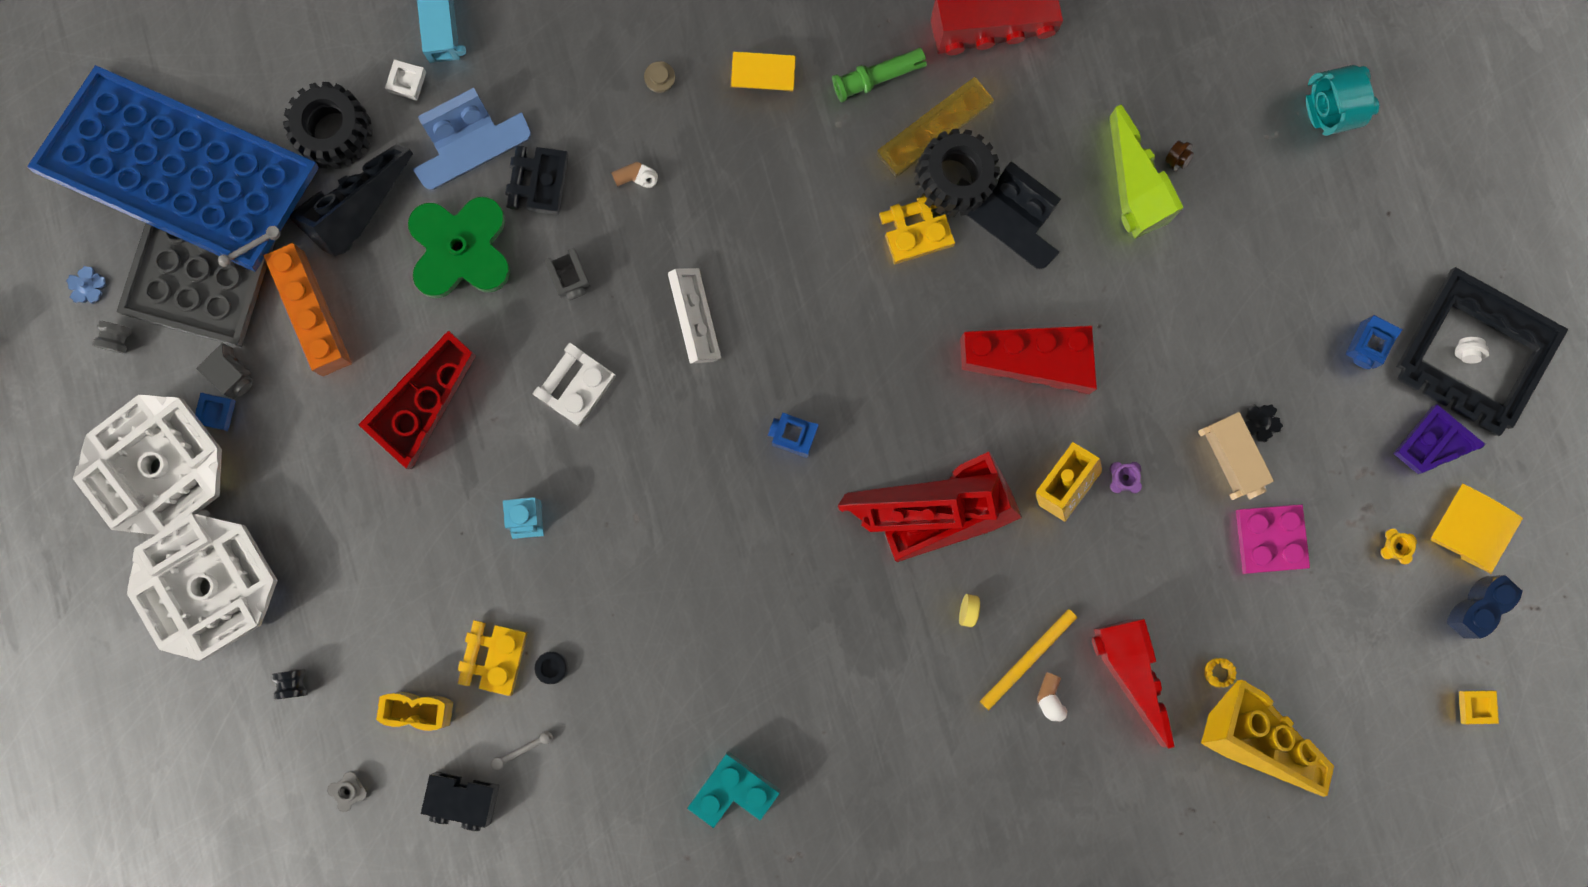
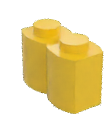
[376,692,454,731]

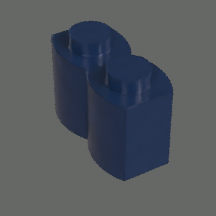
[1447,575,1523,639]

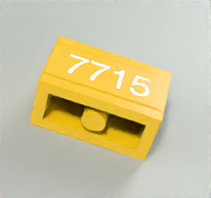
[1035,442,1102,522]

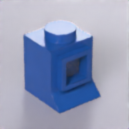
[1345,315,1403,369]
[768,412,819,458]

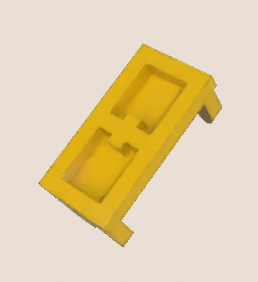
[731,52,796,92]

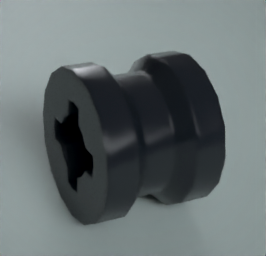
[272,669,308,700]

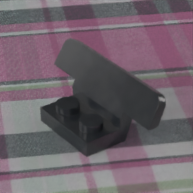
[957,161,1061,269]

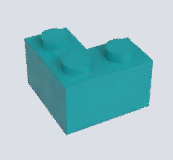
[687,751,780,828]

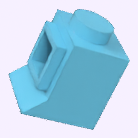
[503,497,544,539]

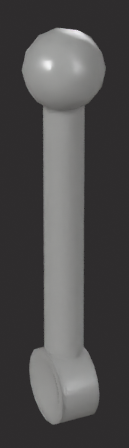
[218,226,281,267]
[491,731,553,771]

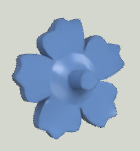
[66,266,106,304]

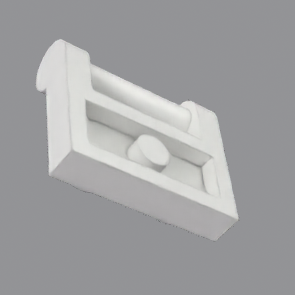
[532,343,616,427]

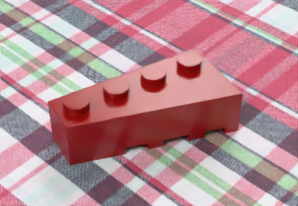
[931,0,1063,56]
[960,326,1097,395]
[358,331,476,469]

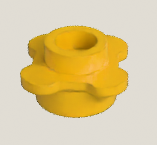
[1380,529,1417,565]

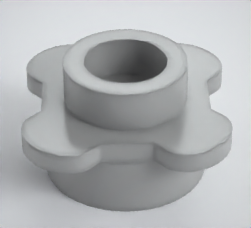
[327,772,367,812]

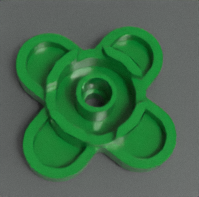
[408,197,510,298]

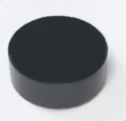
[534,652,568,684]

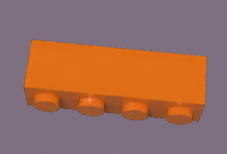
[263,243,352,377]

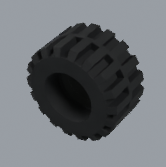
[283,82,372,169]
[914,128,1000,217]

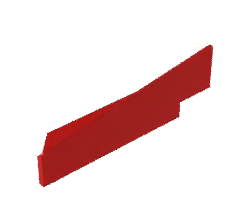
[838,473,999,532]

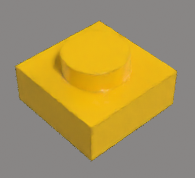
[1459,690,1499,724]

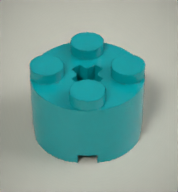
[1306,65,1380,136]

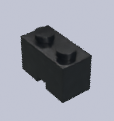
[420,771,500,831]

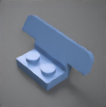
[413,88,531,190]

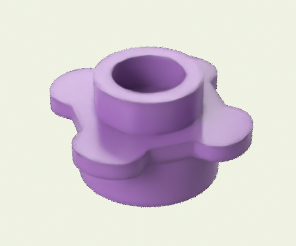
[1109,462,1142,493]

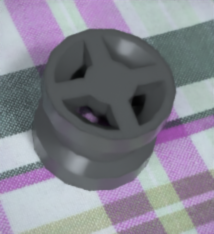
[92,321,132,354]

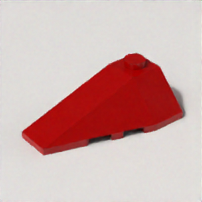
[885,451,1022,562]
[1092,619,1175,749]

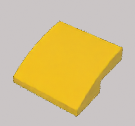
[1431,483,1523,574]

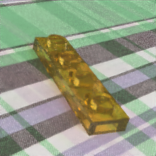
[876,77,994,178]

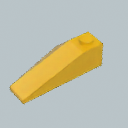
[1201,679,1334,797]

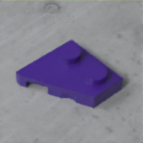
[1393,404,1485,474]

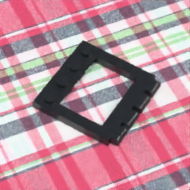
[1396,267,1568,436]

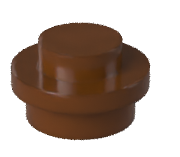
[1165,140,1194,171]

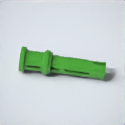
[832,47,927,102]

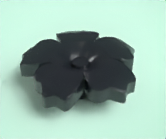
[1245,404,1283,442]

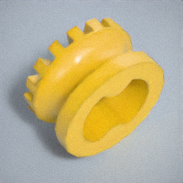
[1204,658,1237,688]

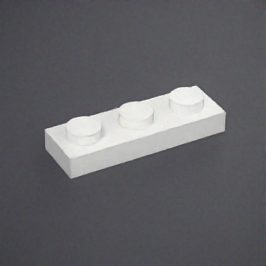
[668,268,721,364]

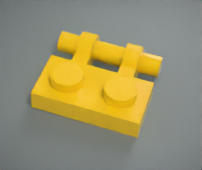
[879,196,955,264]
[457,620,528,696]

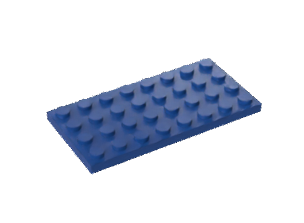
[27,65,319,272]

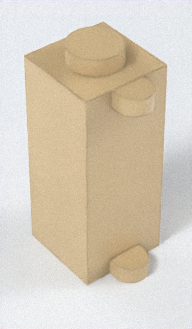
[1198,412,1274,500]

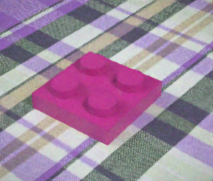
[1236,504,1310,574]

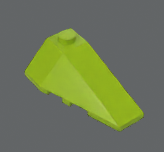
[1110,104,1184,239]

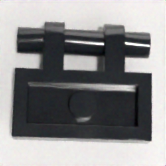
[505,145,569,215]

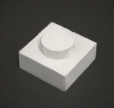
[385,60,427,101]

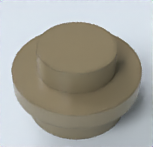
[644,61,675,93]

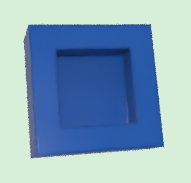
[195,393,236,431]

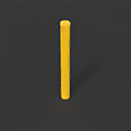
[979,609,1078,711]

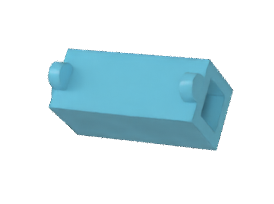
[417,0,466,63]

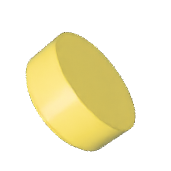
[959,594,980,628]

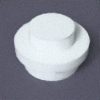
[1455,337,1489,364]

